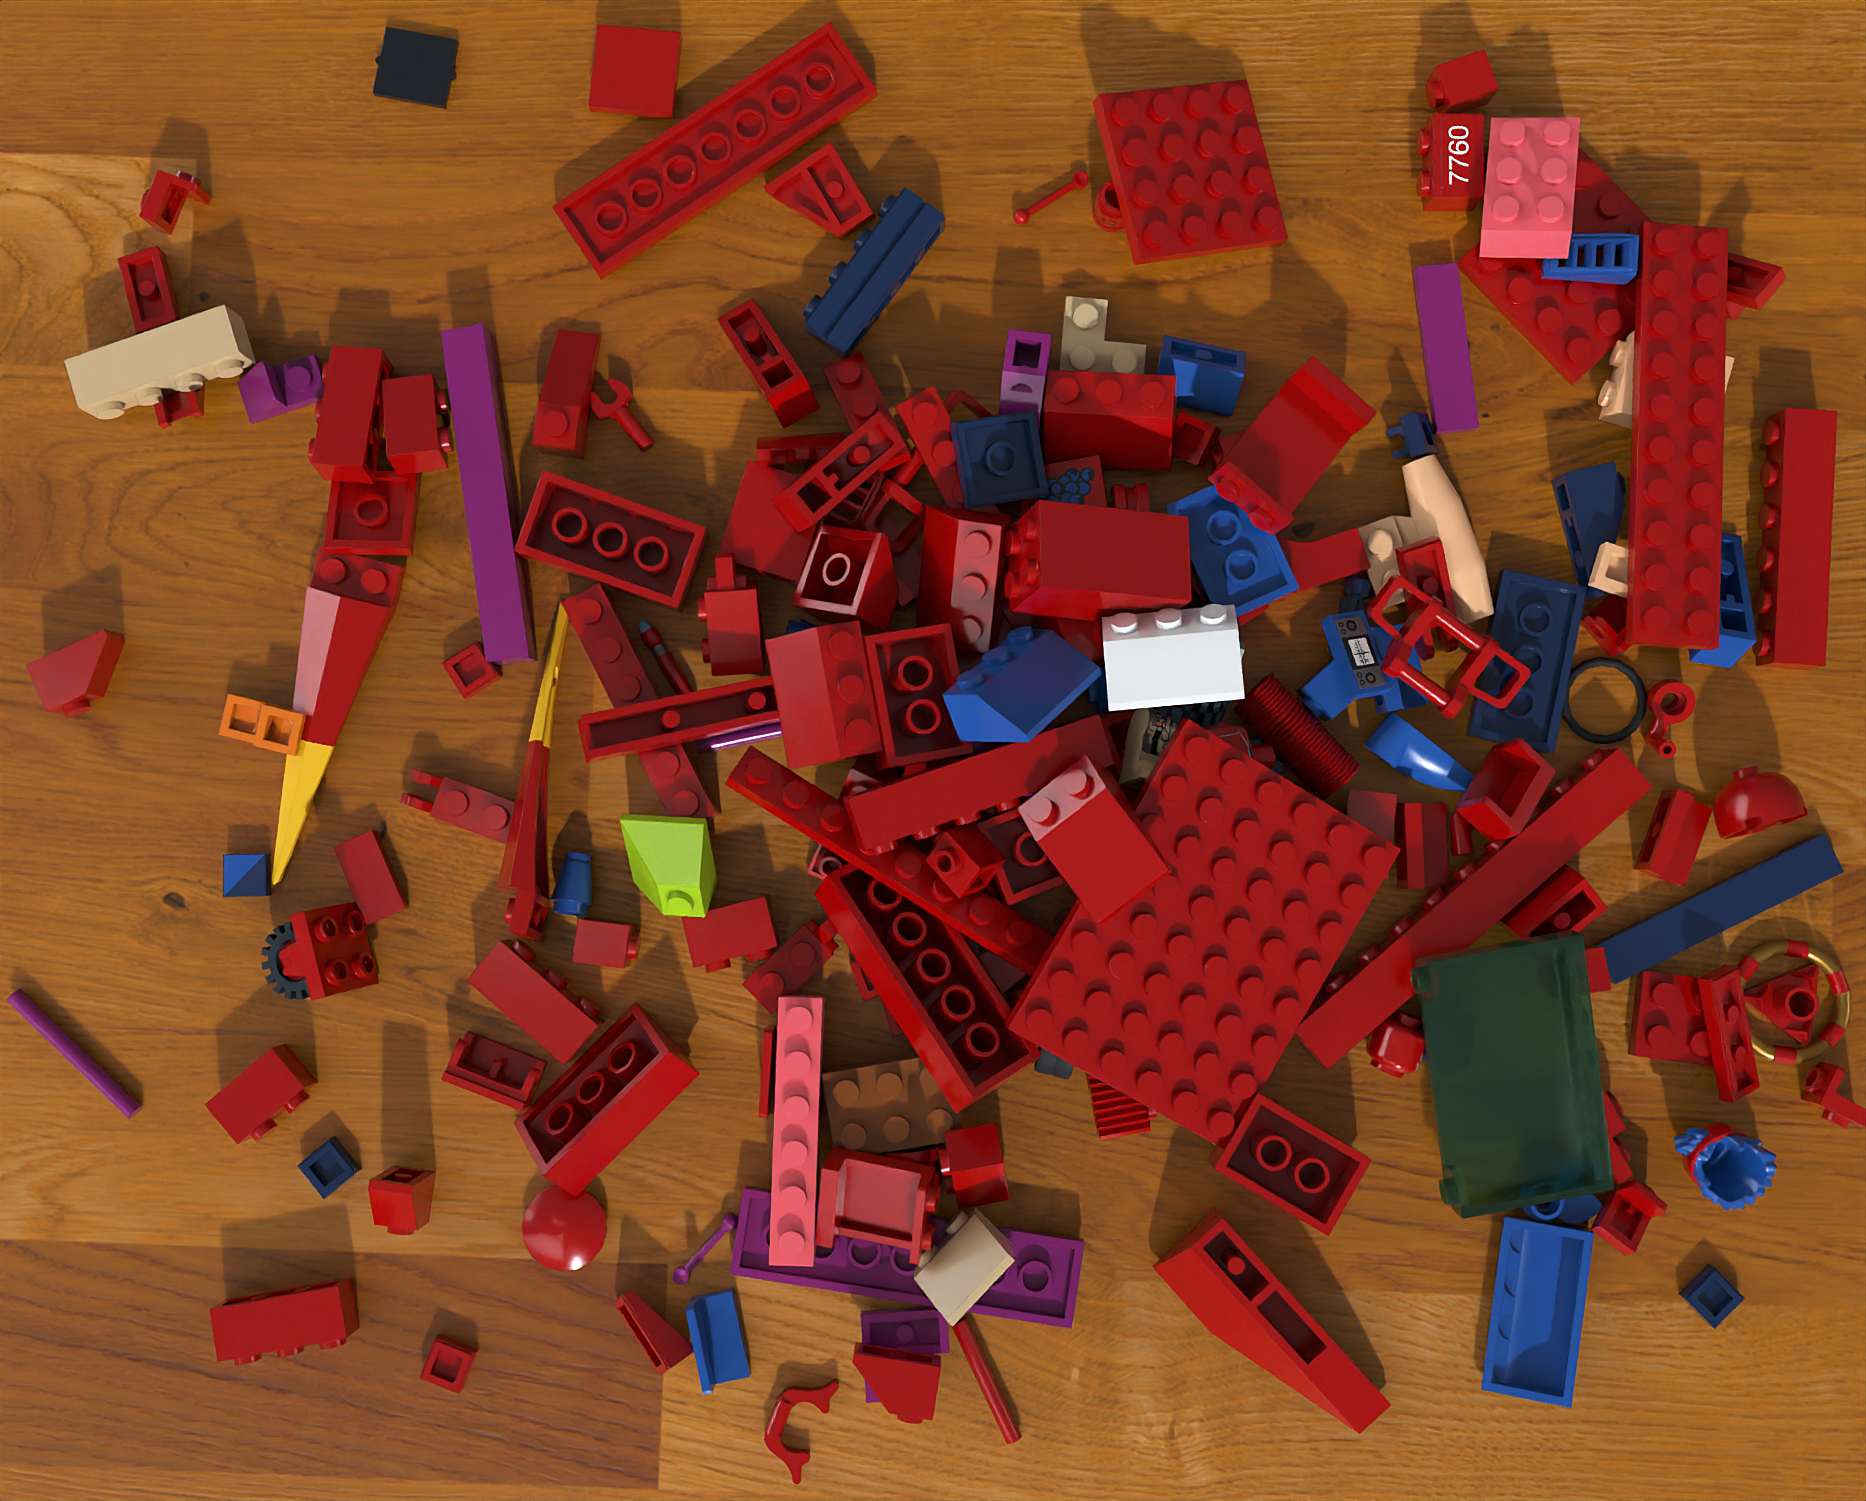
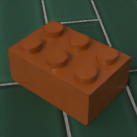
[821,1053,964,1154]

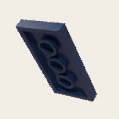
[1465,569,1587,754]

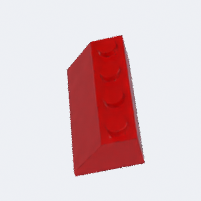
[514,1003,700,1196]

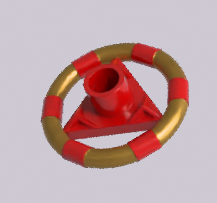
[1737,939,1852,1065]

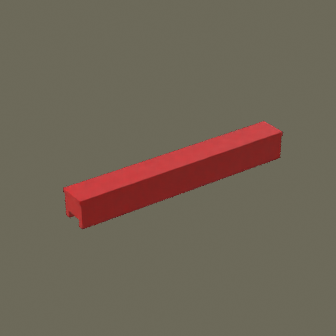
[577,675,779,764]

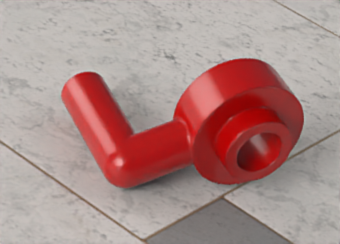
[1644,679,1696,758]

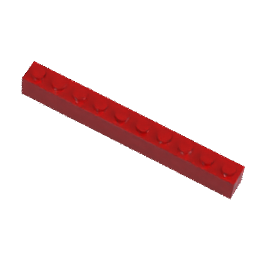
[1294,748,1653,1069]

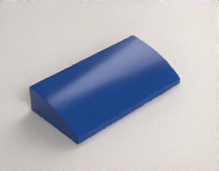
[1481,1215,1594,1408]

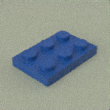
[1165,485,1299,618]

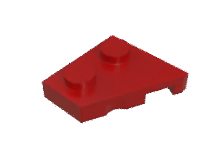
[763,142,876,240]

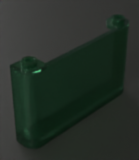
[1410,930,1614,1219]

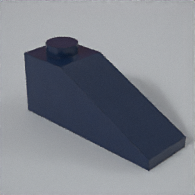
[1551,462,1626,602]

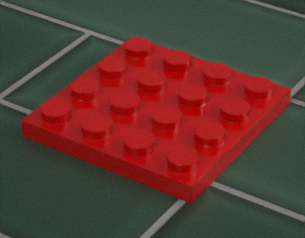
[1092,79,1288,265]
[1457,148,1653,385]

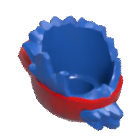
[1674,1122,1777,1210]

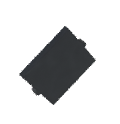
[373,27,459,109]

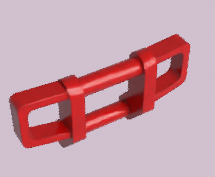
[860,390,993,552]
[1367,575,1531,719]

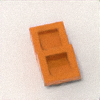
[218,693,306,756]

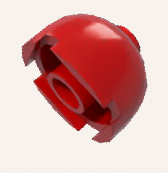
[1713,766,1809,839]

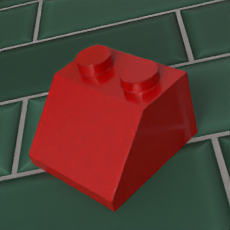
[791,525,899,632]

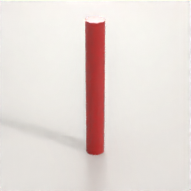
[951,1317,1022,1444]

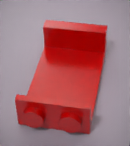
[1207,355,1377,535]

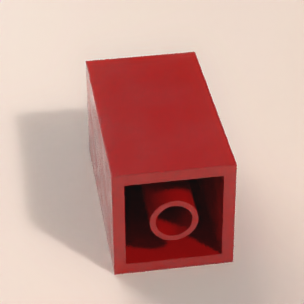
[1004,500,1192,622]

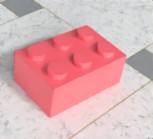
[1480,117,1581,259]

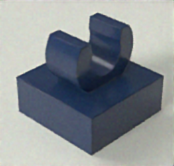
[1386,411,1439,459]

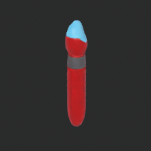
[638,619,694,695]

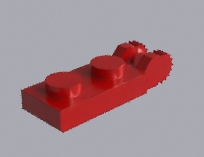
[1395,536,1459,661]
[399,768,516,844]

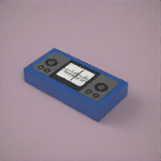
[1321,610,1392,700]

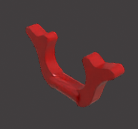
[764,1379,839,1484]

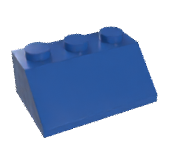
[943,626,1102,742]

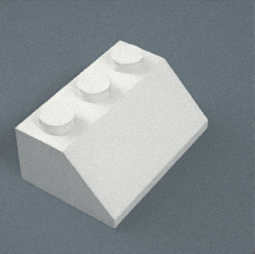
[1102,604,1245,711]

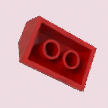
[1044,369,1178,472]
[915,504,1012,653]
[765,620,883,770]

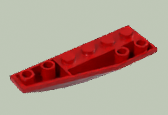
[1152,1208,1391,1434]

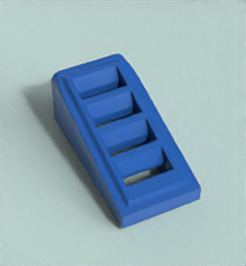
[1541,233,1639,285]

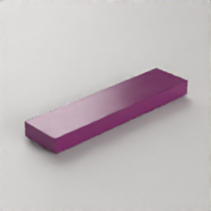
[1412,262,1479,435]

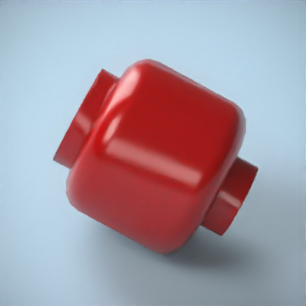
[1366,1010,1427,1078]

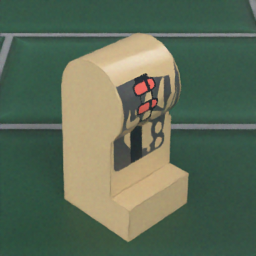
[1118,707,1179,790]

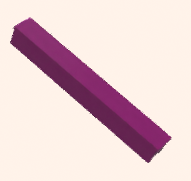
[441,322,538,666]

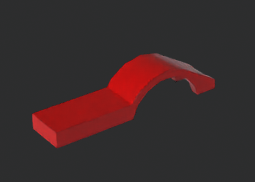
[117,245,205,429]

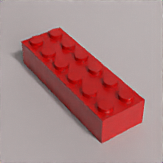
[814,863,1042,1114]

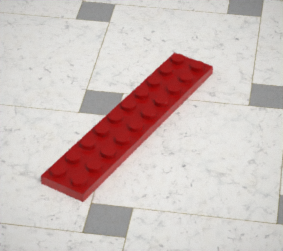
[1625,221,1729,650]

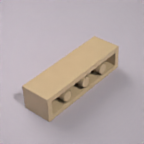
[64,304,256,419]

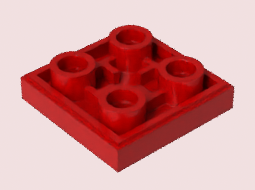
[588,24,682,119]

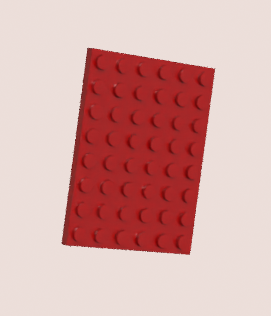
[1004,718,1401,1149]

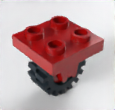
[261,902,379,1001]

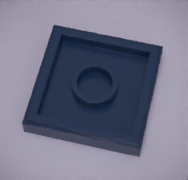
[949,410,1049,510]

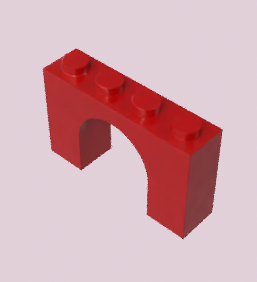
[1210,429,1371,604]

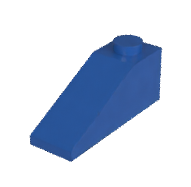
[1688,533,1757,668]

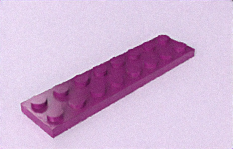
[730,1185,1085,1329]

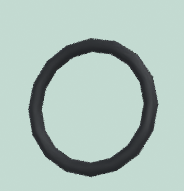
[1562,657,1647,744]

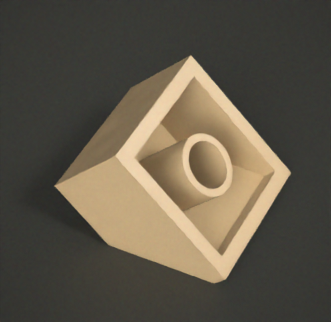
[914,1207,1015,1327]

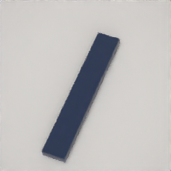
[1592,833,1844,984]

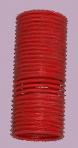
[1233,673,1361,801]

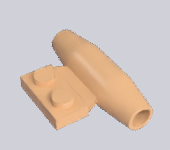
[1358,454,1494,624]

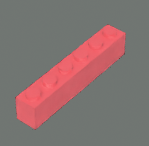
[769,995,825,1267]

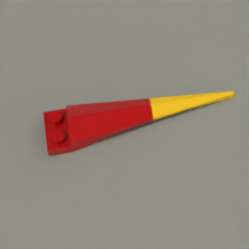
[272,546,406,885]
[497,600,569,942]

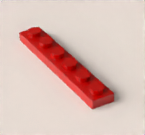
[894,386,1037,630]

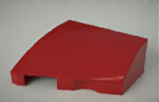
[756,432,845,469]

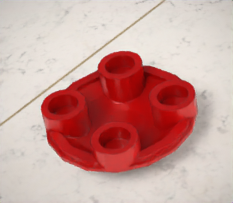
[521,1184,608,1271]

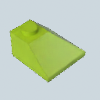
[620,814,718,918]

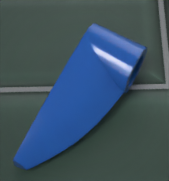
[1364,712,1475,792]

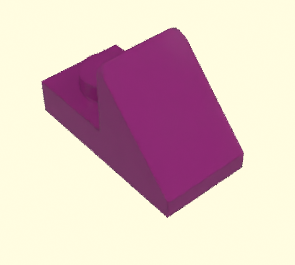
[237,354,325,424]

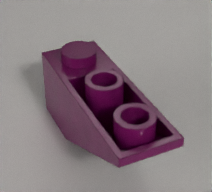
[998,329,1052,435]

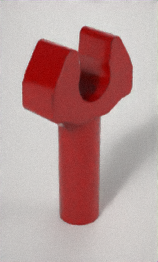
[590,378,655,452]

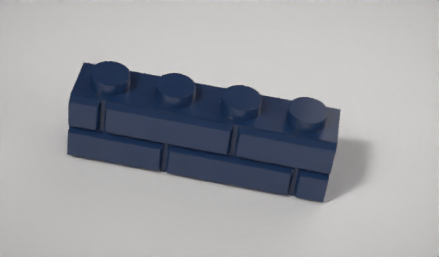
[803,188,945,359]

